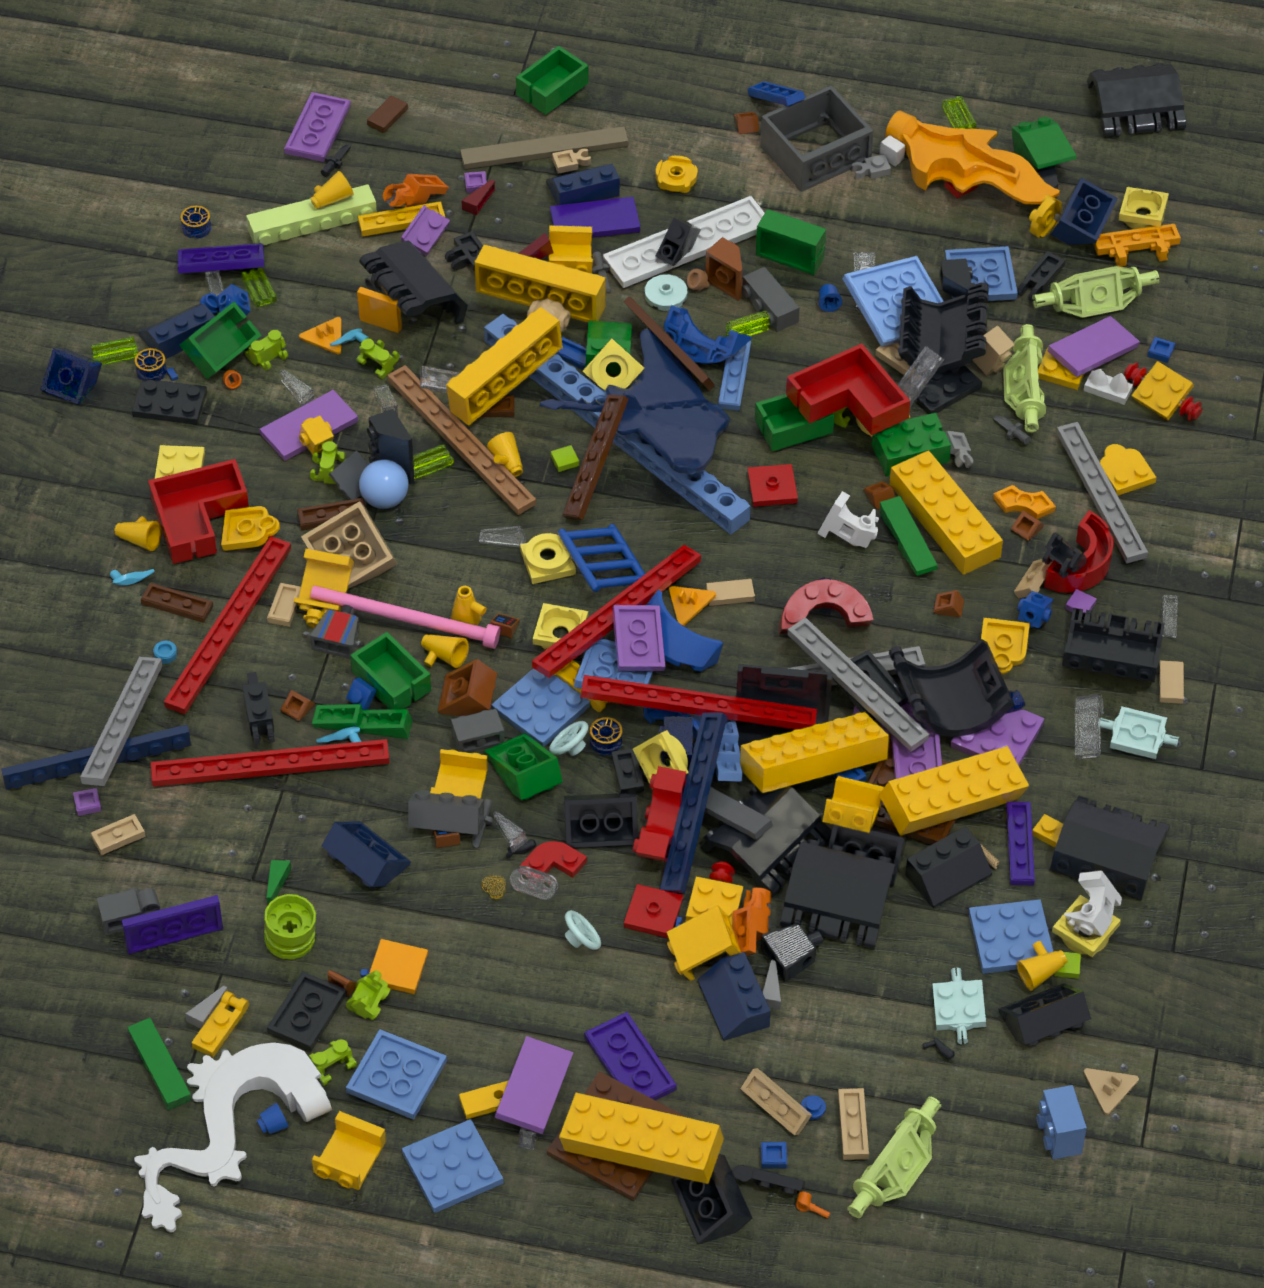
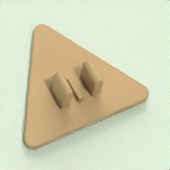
[1084,1068,1139,1115]

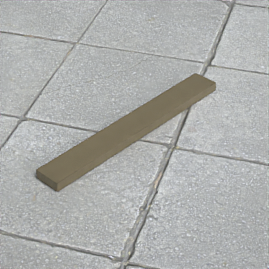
[460,126,628,169]

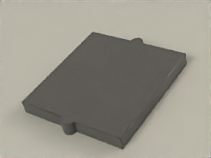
[329,450,370,500]

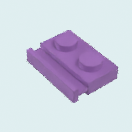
[401,205,450,256]

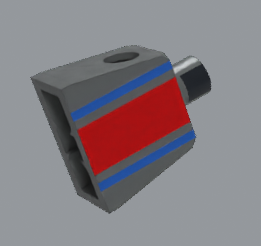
[310,605,360,659]

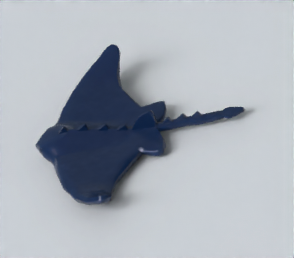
[539,328,731,474]

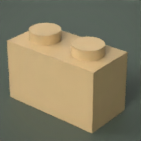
[972,325,1015,376]

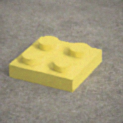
[155,445,205,478]

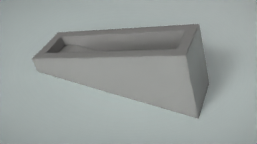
[763,960,781,1010]
[185,986,228,1029]

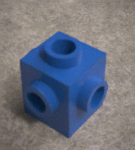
[217,284,251,316]
[1017,591,1053,628]

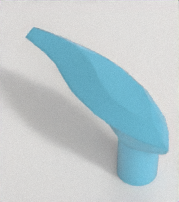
[330,329,369,346]
[110,569,154,586]
[316,727,361,743]

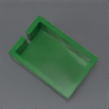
[516,46,589,115]
[756,209,826,275]
[179,301,262,379]
[755,394,834,451]
[872,413,951,477]
[350,632,431,709]

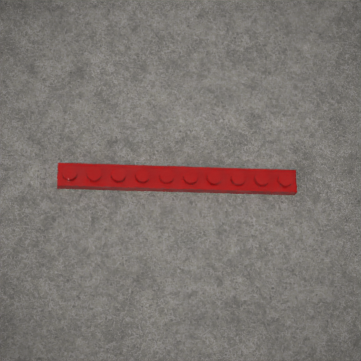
[164,536,291,715]
[532,545,701,678]
[580,675,817,729]
[151,739,390,787]

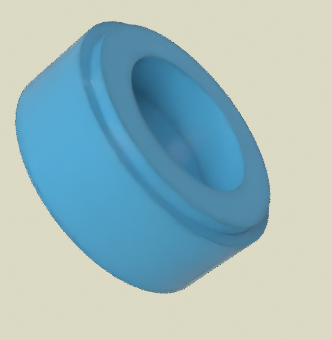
[153,641,177,664]

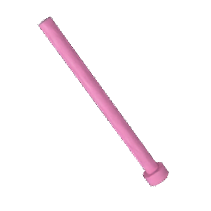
[310,585,501,649]

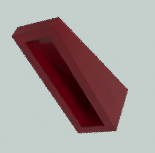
[461,179,495,215]
[518,233,554,259]

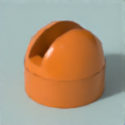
[223,370,242,389]

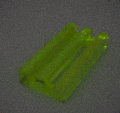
[942,96,977,129]
[242,267,277,307]
[726,311,769,337]
[91,336,139,366]
[413,444,454,479]

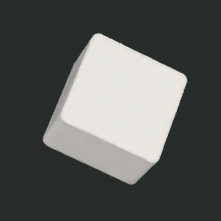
[879,135,905,166]

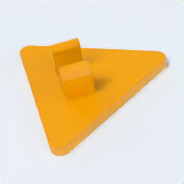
[299,317,341,354]
[669,586,717,626]

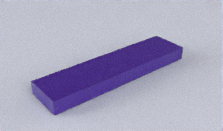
[1006,802,1035,886]

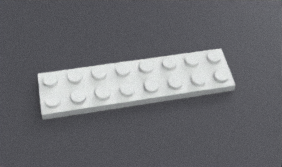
[603,196,764,288]

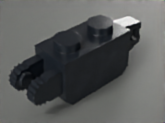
[242,672,275,745]

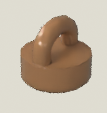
[687,269,710,291]

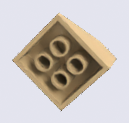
[301,501,398,589]

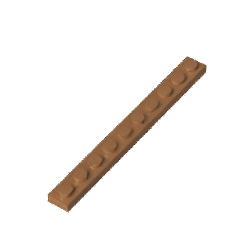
[387,365,536,515]

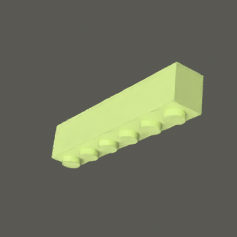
[246,184,377,245]

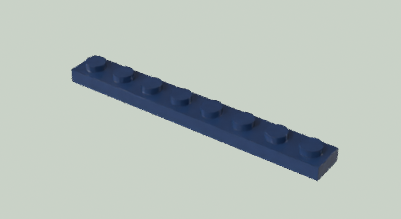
[660,713,727,894]
[1,725,191,790]

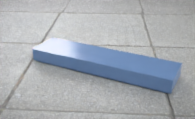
[718,341,751,411]

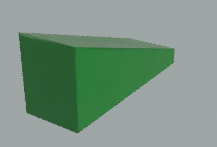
[266,860,291,906]

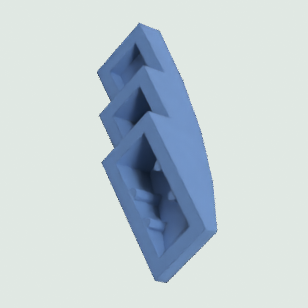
[715,719,742,781]

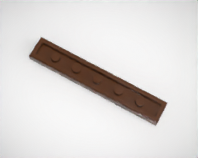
[623,297,715,391]
[562,394,629,520]

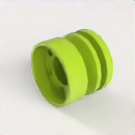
[264,894,316,960]

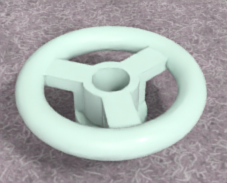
[549,721,588,756]
[565,910,601,950]

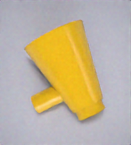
[310,171,354,209]
[487,432,523,477]
[115,516,162,551]
[450,586,487,626]
[421,634,469,668]
[1016,941,1067,991]

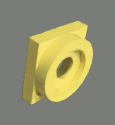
[1119,187,1169,229]
[583,339,644,392]
[520,533,576,584]
[533,603,588,650]
[633,730,689,790]
[1052,895,1121,957]

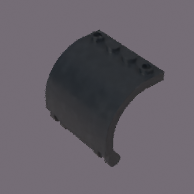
[889,639,1015,737]
[735,664,833,751]

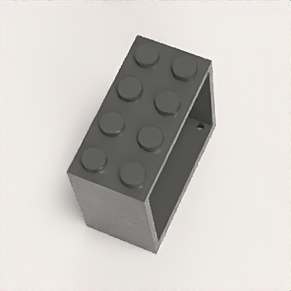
[760,85,873,192]

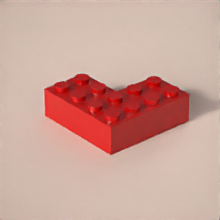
[786,343,910,435]
[148,459,249,564]

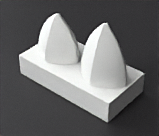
[1084,369,1133,405]

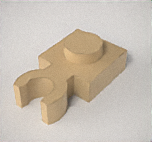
[552,149,591,174]

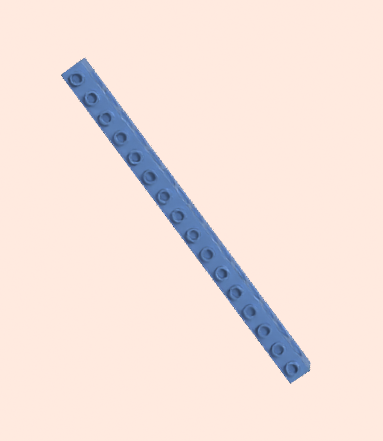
[484,314,750,535]

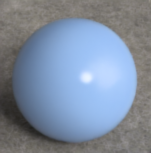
[359,460,409,509]

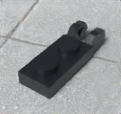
[1017,251,1065,302]
[732,1165,806,1194]

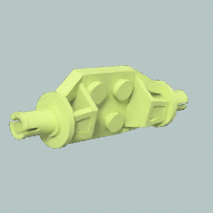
[1032,266,1159,318]
[1003,324,1046,432]
[847,1097,941,1218]

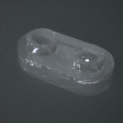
[510,866,558,900]

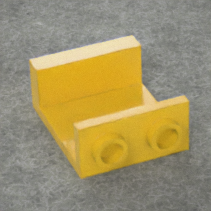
[549,225,593,274]
[294,549,354,613]
[430,749,488,799]
[823,776,884,833]
[667,905,741,981]
[312,1111,386,1190]

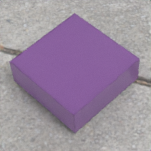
[464,171,487,193]
[1065,589,1097,618]
[73,788,101,816]

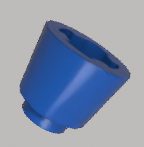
[818,284,843,312]
[257,1103,289,1134]

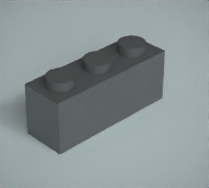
[742,267,800,332]
[408,790,484,835]

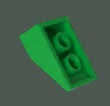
[1011,117,1077,169]
[585,320,632,374]
[484,733,563,800]

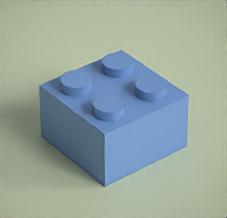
[1036,1085,1087,1159]

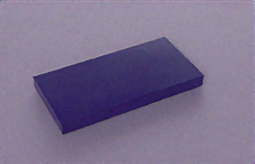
[550,197,640,238]
[178,243,265,273]
[122,895,223,954]
[584,1012,677,1101]

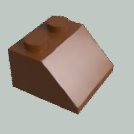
[705,237,742,301]
[437,659,497,716]

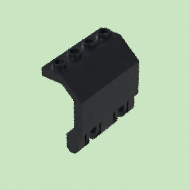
[1087,63,1186,137]
[359,240,468,324]
[898,282,989,374]
[1062,607,1165,682]
[700,786,832,897]
[1050,795,1170,900]
[780,839,897,949]

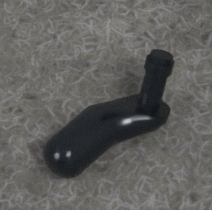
[506,839,536,858]
[922,1038,955,1059]

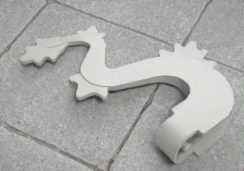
[134,1043,332,1233]

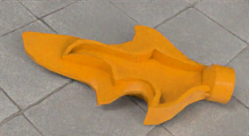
[885,111,1060,204]

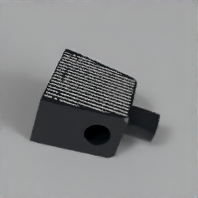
[761,924,823,982]

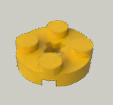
[656,156,698,193]
[1029,195,1062,238]

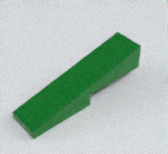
[880,496,938,576]
[312,704,413,739]
[127,1018,191,1111]

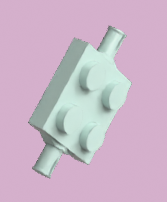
[1099,706,1179,759]
[933,968,986,1044]

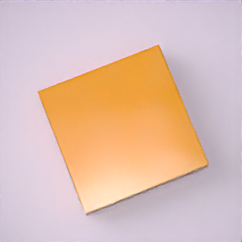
[357,287,402,333]
[369,939,428,994]

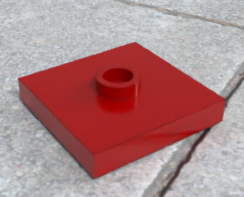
[747,464,798,507]
[624,884,684,938]

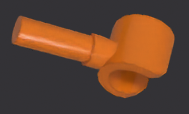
[796,1192,830,1219]

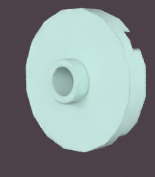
[645,275,687,311]

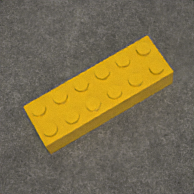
[475,245,606,322]
[446,307,563,426]
[890,450,1003,575]
[740,712,889,793]
[879,746,1029,836]
[559,1093,724,1184]

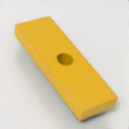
[459,1080,509,1119]

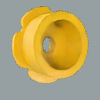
[303,609,325,628]

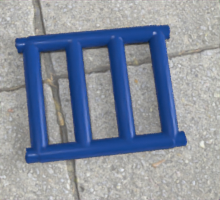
[558,524,645,592]

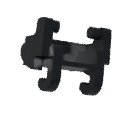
[1042,532,1087,578]

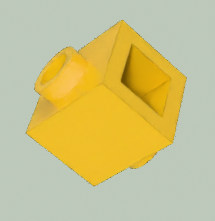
[299,415,334,455]

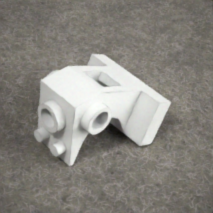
[818,491,879,548]
[1064,871,1122,936]

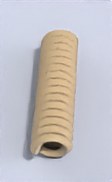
[981,845,999,869]

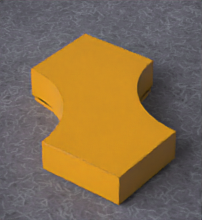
[993,485,1056,519]

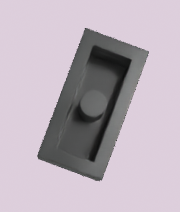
[451,709,505,753]

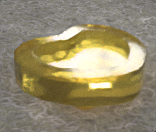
[481,875,506,899]

